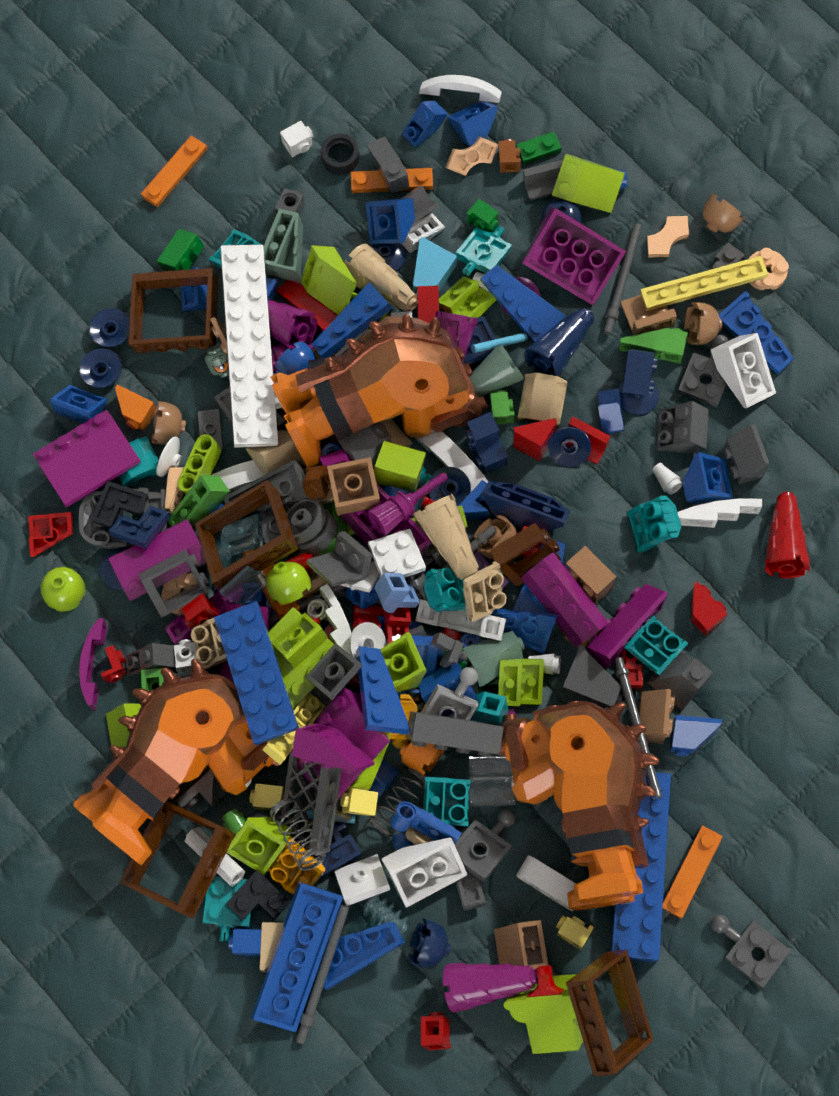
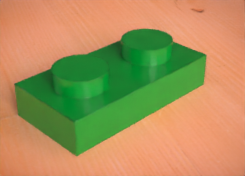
[516,131,562,165]

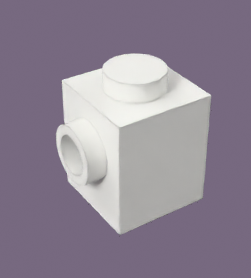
[280,121,314,157]

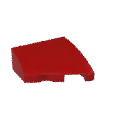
[28,512,73,557]

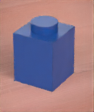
[229,929,262,956]

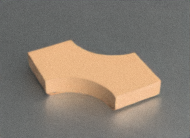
[445,136,498,176]
[647,216,689,258]

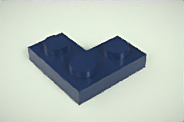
[109,506,170,549]

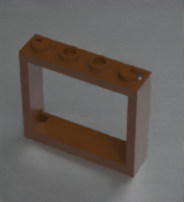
[129,268,219,354]
[195,480,298,593]
[119,801,235,919]
[566,949,654,1077]

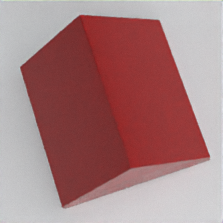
[512,418,557,462]

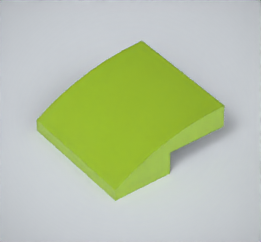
[439,276,496,322]
[498,659,544,706]

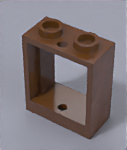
[490,523,561,587]

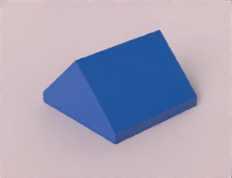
[50,385,108,424]
[419,662,478,717]

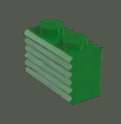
[157,228,204,271]

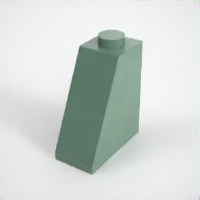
[463,631,525,687]

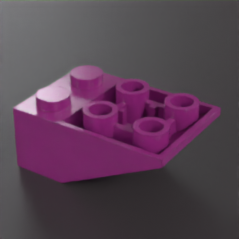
[292,723,375,774]

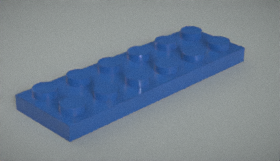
[214,601,299,745]
[251,882,343,1032]

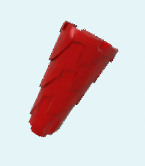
[765,492,810,579]

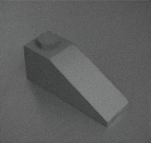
[366,136,409,195]

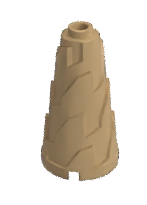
[344,244,418,311]
[413,494,479,580]

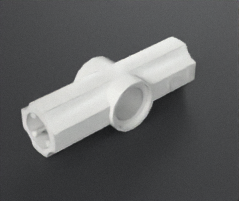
[185,827,245,886]

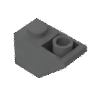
[126,643,176,677]

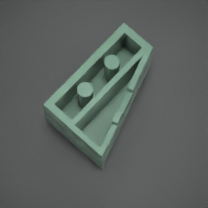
[263,208,303,283]

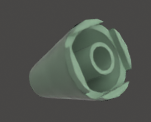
[470,344,524,397]

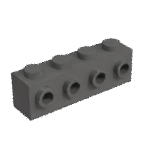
[406,711,504,757]

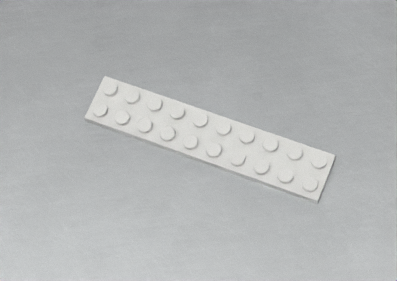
[221,245,278,448]

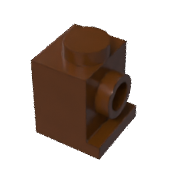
[302,465,331,500]

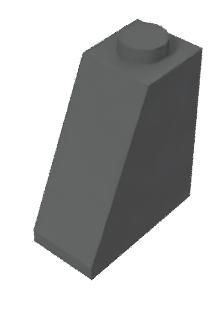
[562,647,623,709]

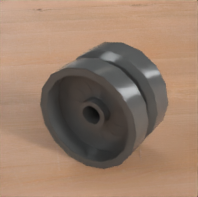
[286,498,338,554]

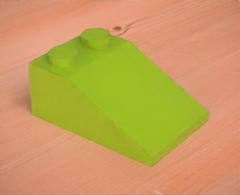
[552,154,625,213]

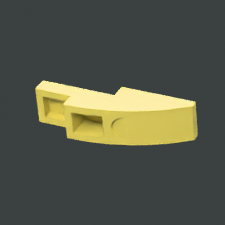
[262,693,326,765]

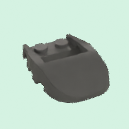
[79,488,167,549]

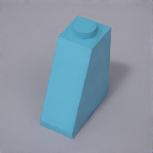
[413,237,457,299]

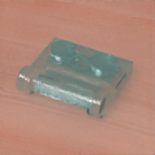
[218,514,263,561]

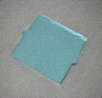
[219,565,267,605]

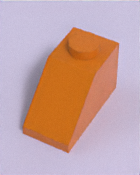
[115,384,156,431]

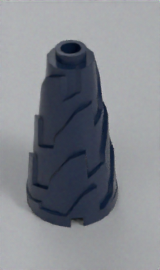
[524,308,594,377]

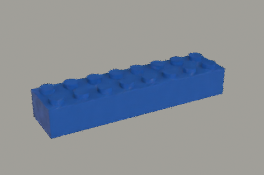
[610,772,671,963]

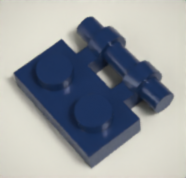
[308,822,362,877]

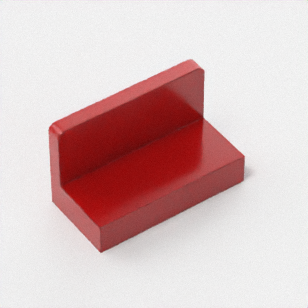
[566,417,611,464]

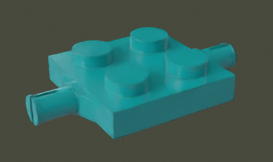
[455,226,512,276]
[203,862,251,942]

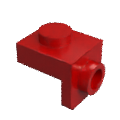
[101,645,127,683]

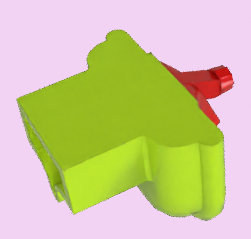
[504,965,586,1054]

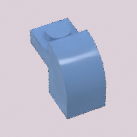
[375,573,420,613]

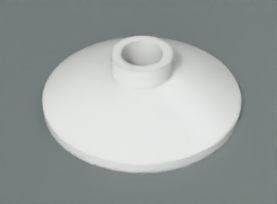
[157,437,182,477]
[349,623,386,660]

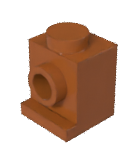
[498,139,521,173]

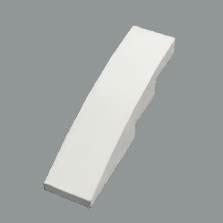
[678,499,762,528]
[320,583,358,675]

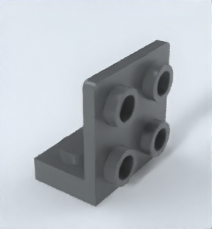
[307,531,372,587]

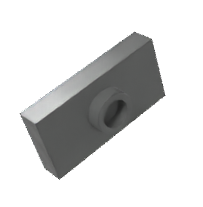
[198,409,223,451]
[455,869,486,911]

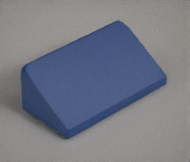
[181,267,207,311]

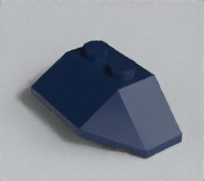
[481,481,570,532]

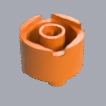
[399,741,444,777]

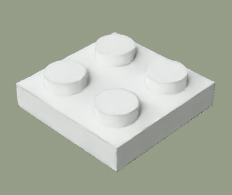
[368,529,426,578]

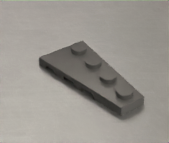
[224,459,308,515]

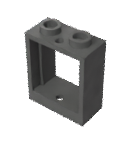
[138,549,209,618]

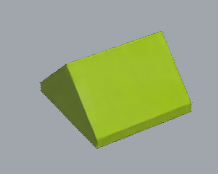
[374,441,426,494]
[271,613,328,668]
[380,632,426,692]
[106,704,141,748]

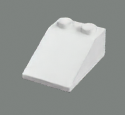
[711,333,776,408]
[382,837,468,907]

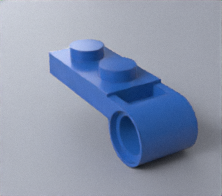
[390,802,462,845]

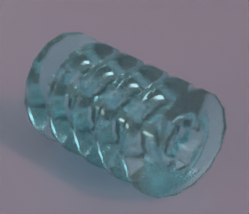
[362,894,412,936]

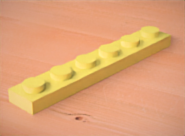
[640,256,768,311]

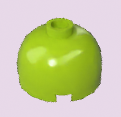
[266,562,312,604]
[40,567,86,612]

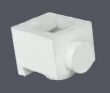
[174,639,197,676]

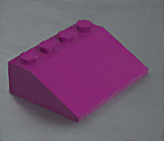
[522,207,626,305]
[33,410,141,507]
[289,688,390,799]

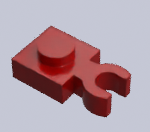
[619,650,643,689]

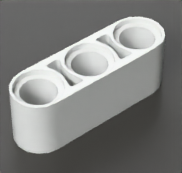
[516,855,576,911]

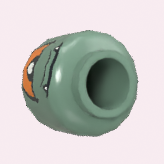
[204,344,229,377]

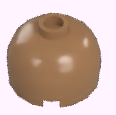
[702,194,745,233]
[684,302,722,345]
[152,401,186,445]
[474,515,517,560]

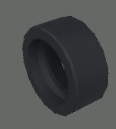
[320,133,360,175]

